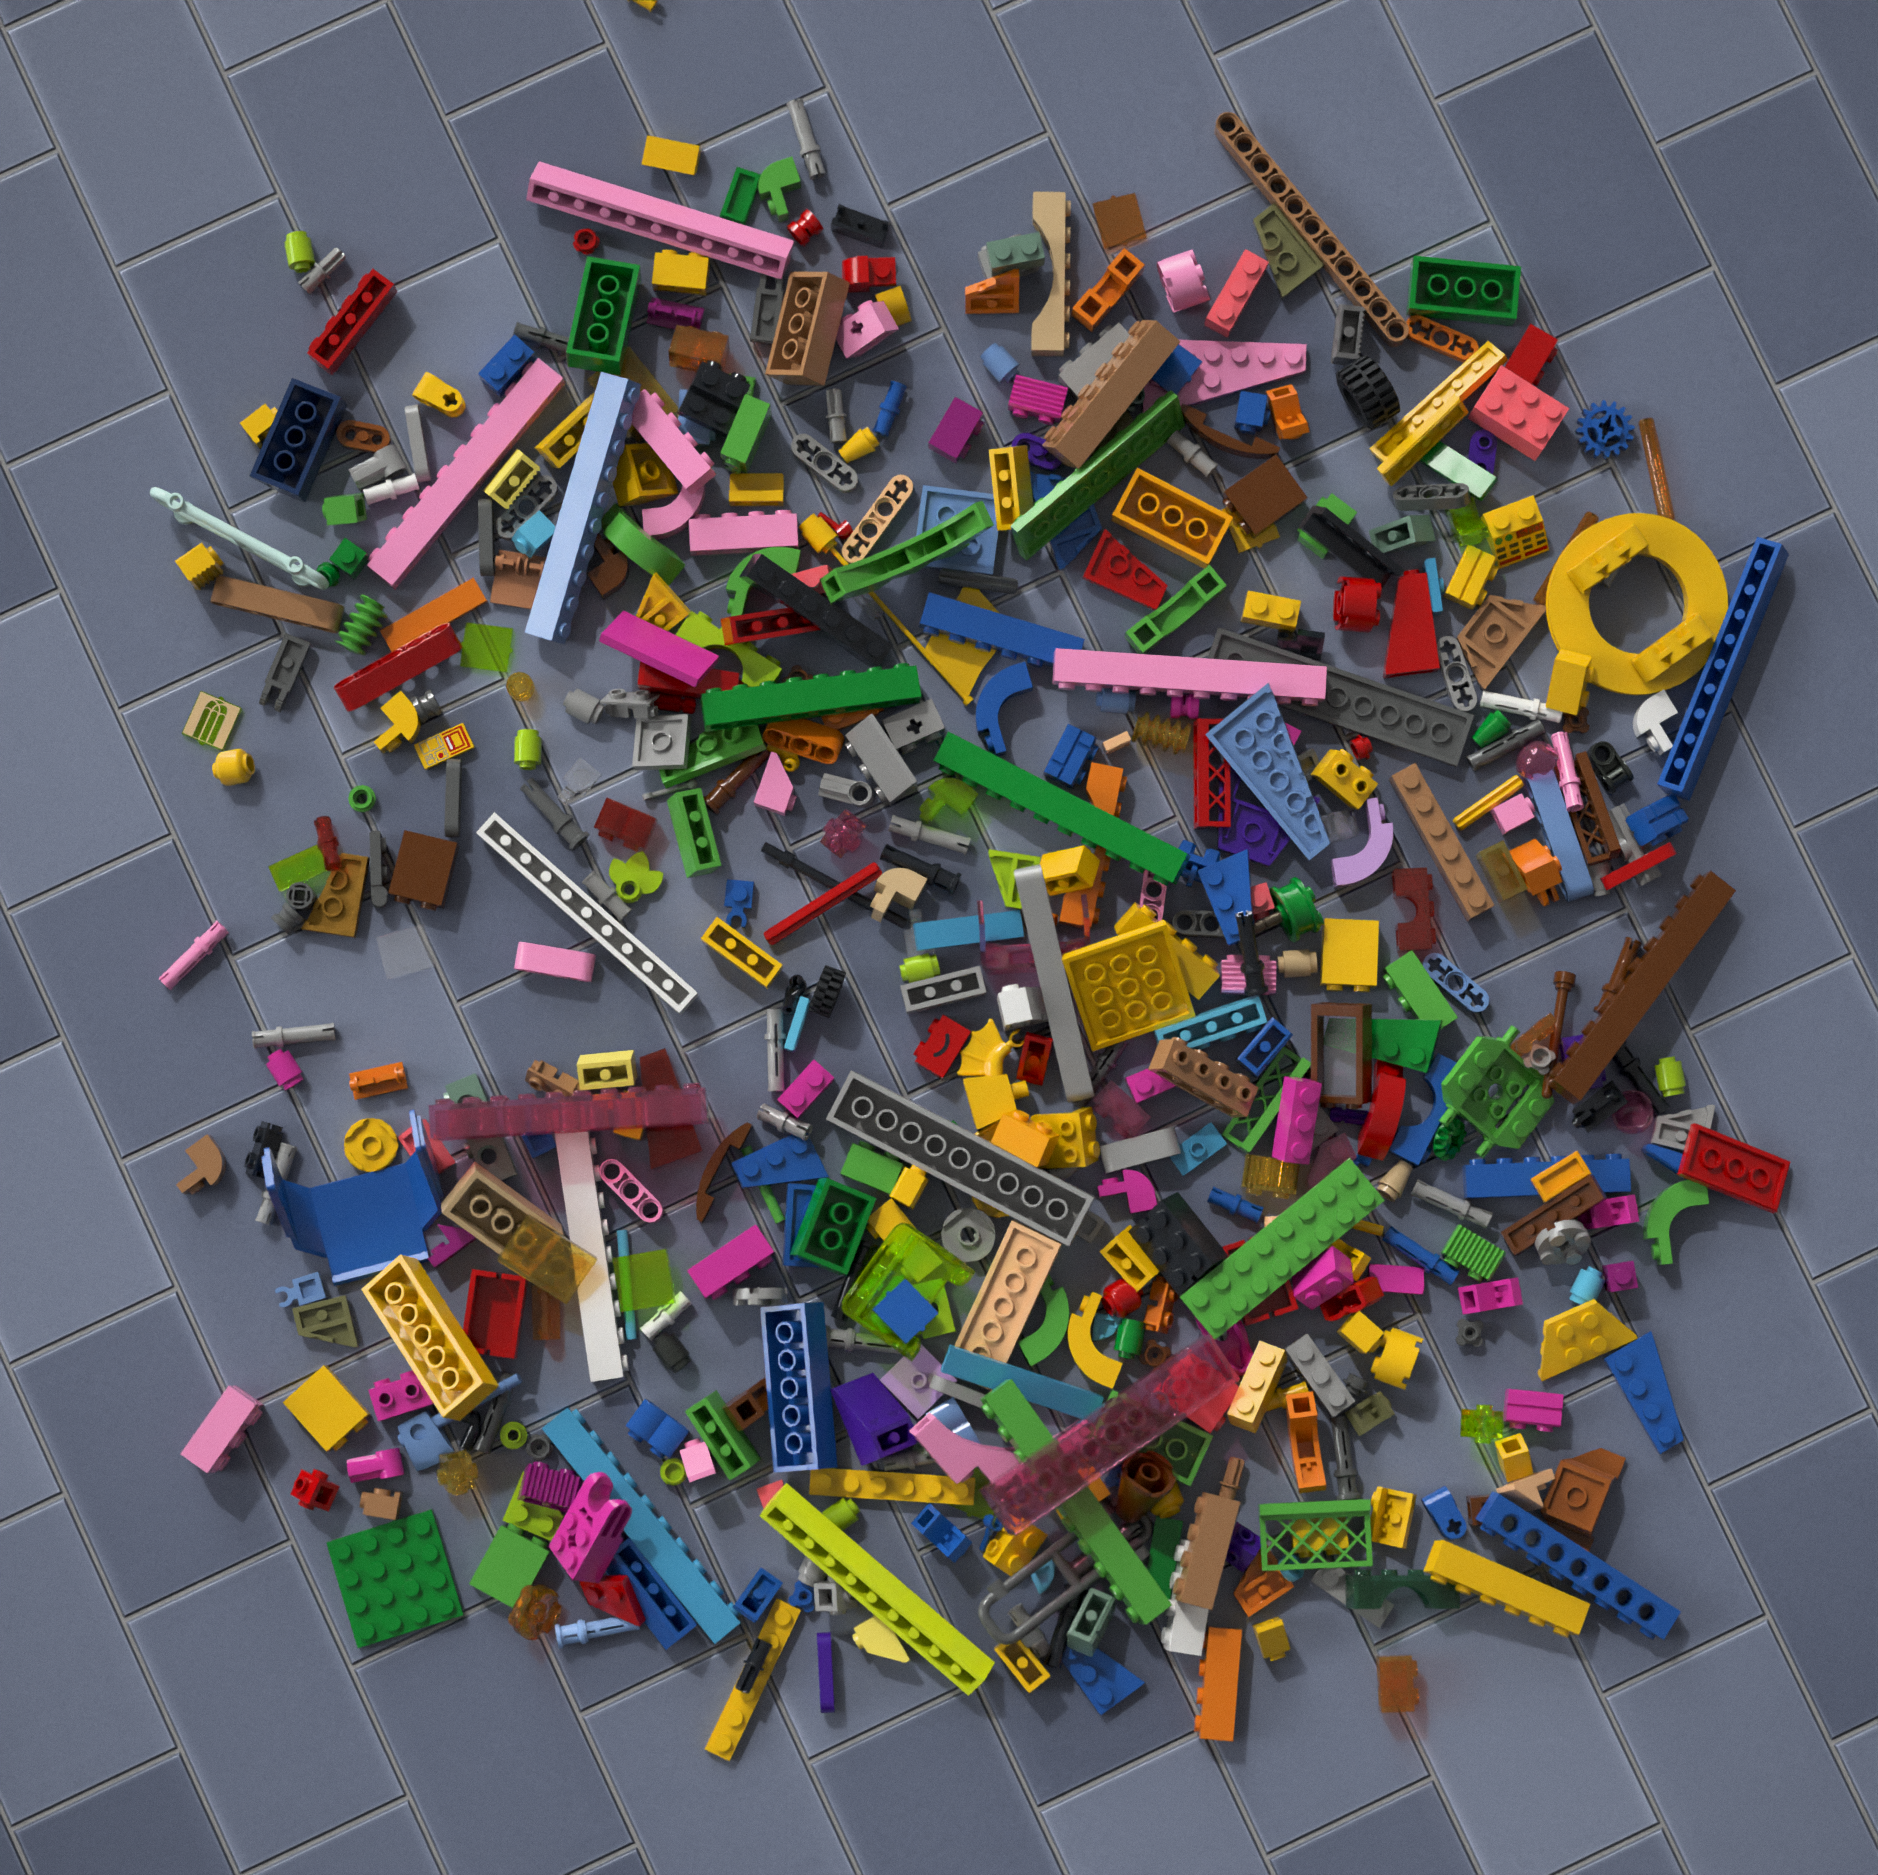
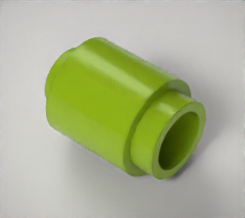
[284,231,315,273]
[514,729,542,770]
[899,953,941,983]
[1654,1056,1686,1097]
[822,1497,861,1531]

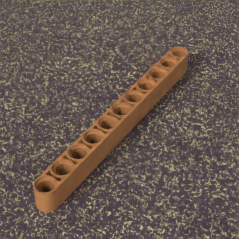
[1214,112,1409,347]

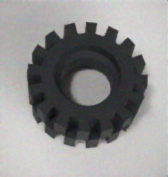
[808,965,846,1018]

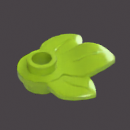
[609,851,663,903]

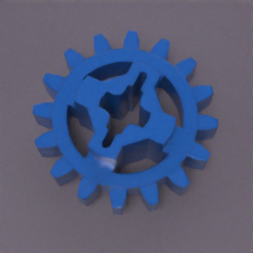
[1575,400,1635,460]

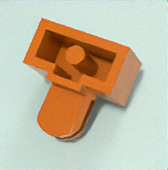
[1506,838,1562,907]

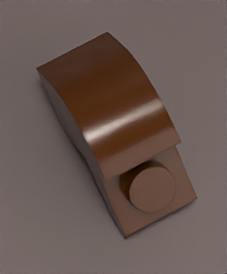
[587,534,629,600]
[722,1378,768,1431]

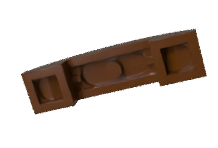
[1181,403,1280,459]
[696,1122,753,1223]

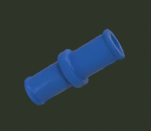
[872,381,907,437]
[1207,1186,1264,1223]

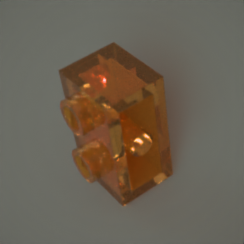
[668,325,730,372]
[1376,1654,1419,1713]

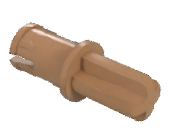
[1219,1457,1245,1500]

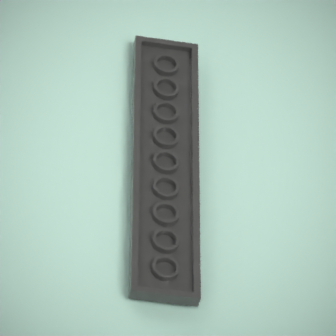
[1207,627,1474,767]

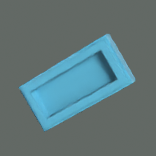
[784,996,811,1053]

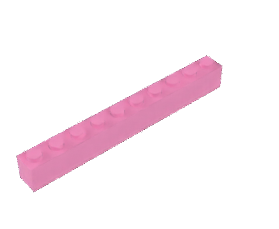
[526,161,794,280]
[367,358,565,590]
[1052,648,1327,706]

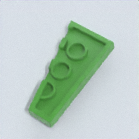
[659,725,766,789]

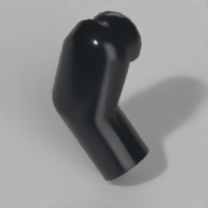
[459,1410,481,1451]

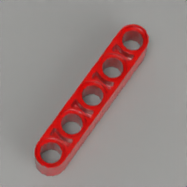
[334,623,463,712]

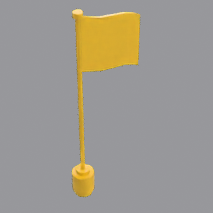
[798,514,999,706]

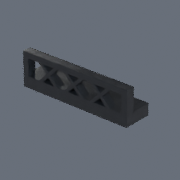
[1298,505,1405,588]

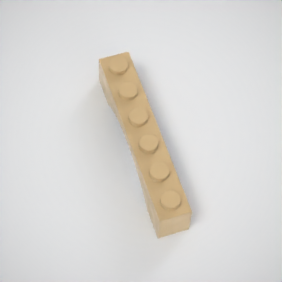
[1031,192,1071,356]

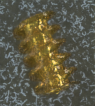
[1131,711,1191,755]

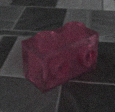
[1092,1080,1151,1138]

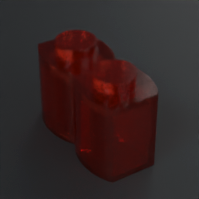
[594,798,658,852]

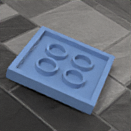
[916,485,998,575]

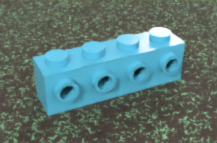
[1153,995,1267,1050]

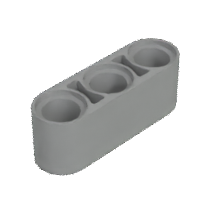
[1100,1127,1181,1174]

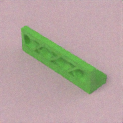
[1221,1046,1311,1154]

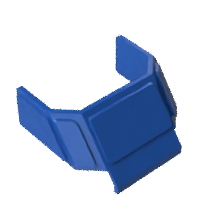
[262,1110,444,1286]

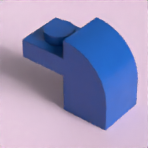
[911,1503,973,1563]

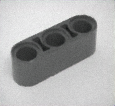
[1171,910,1225,939]

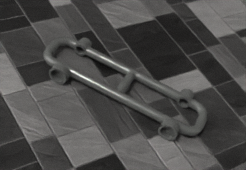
[978,1497,1153,1648]

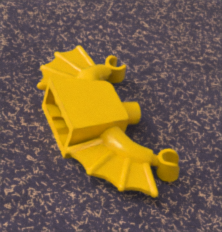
[957,1018,1029,1142]

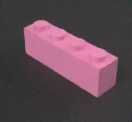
[632,389,717,495]
[689,510,799,556]

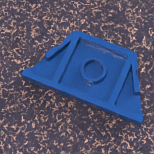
[1030,472,1102,571]

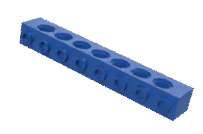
[1476,1491,1681,1640]

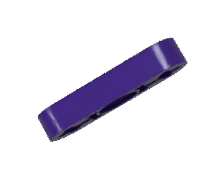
[817,1632,835,1713]

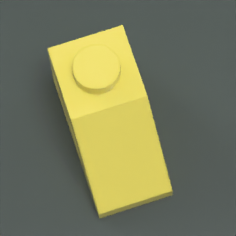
[852,1615,910,1663]

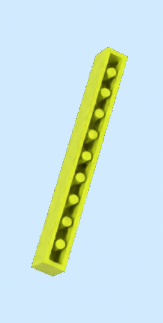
[759,1483,995,1696]

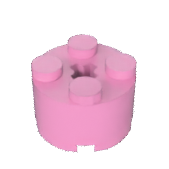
[1157,250,1210,312]

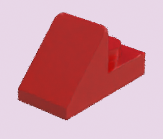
[1016,1032,1054,1086]

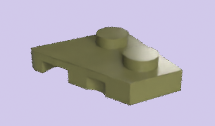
[292,1295,359,1347]

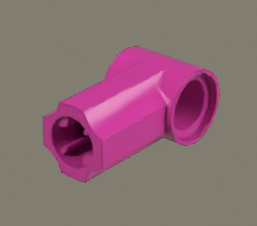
[347,1447,404,1483]

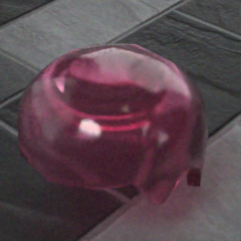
[1516,741,1558,780]
[1612,1090,1653,1135]

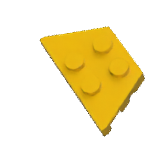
[1538,1299,1638,1381]

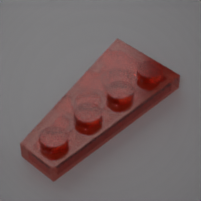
[639,1048,702,1170]

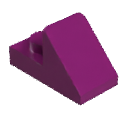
[428,1224,477,1268]

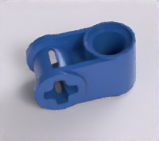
[1421,1485,1467,1540]

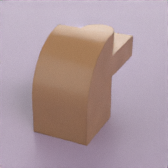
[176,1134,226,1195]

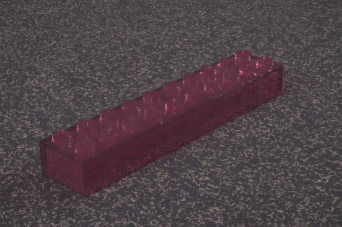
[428,1083,709,1142]
[979,1333,1240,1536]

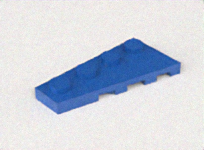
[1603,1331,1684,1454]

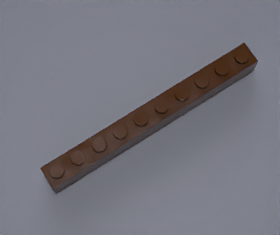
[1547,870,1736,1104]

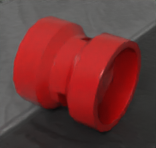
[786,209,824,247]

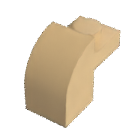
[870,868,927,923]

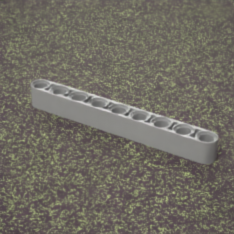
[1014,864,1095,1103]

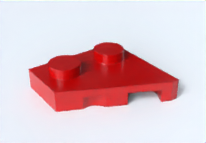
[579,1575,646,1626]

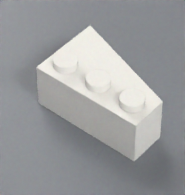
[997,984,1048,1031]

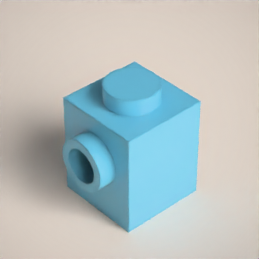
[511,510,556,559]

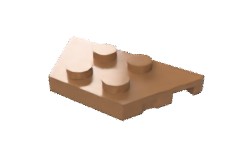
[1456,595,1546,690]

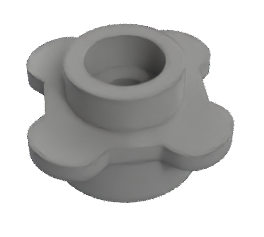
[1524,1044,1556,1075]

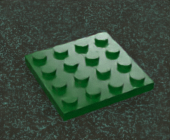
[326,1509,464,1648]

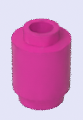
[266,1049,304,1091]

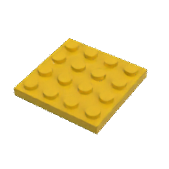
[1062,920,1196,1052]

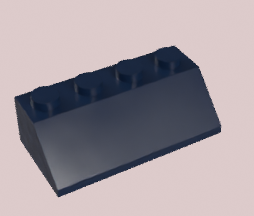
[249,378,347,502]

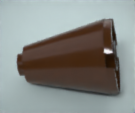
[1116,1450,1176,1523]

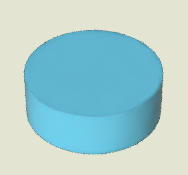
[1278,1554,1304,1582]

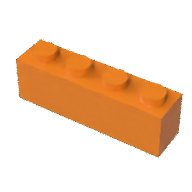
[1194,1626,1242,1741]

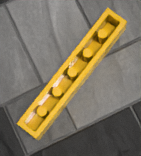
[1423,1540,1590,1638]

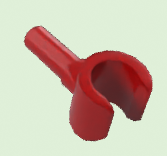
[817,512,853,540]

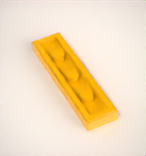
[1377,394,1469,487]

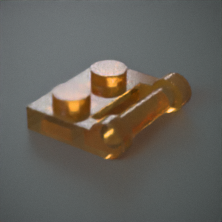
[1510,1013,1557,1057]

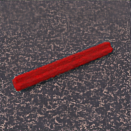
[763,862,883,945]

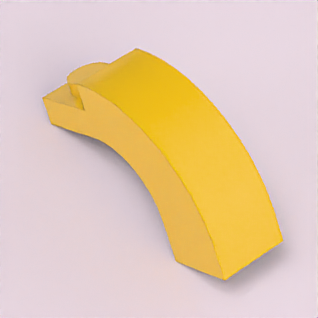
[1067,1292,1123,1389]

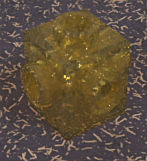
[437,1450,478,1495]

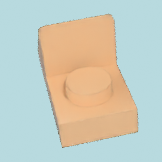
[1496,1468,1555,1512]

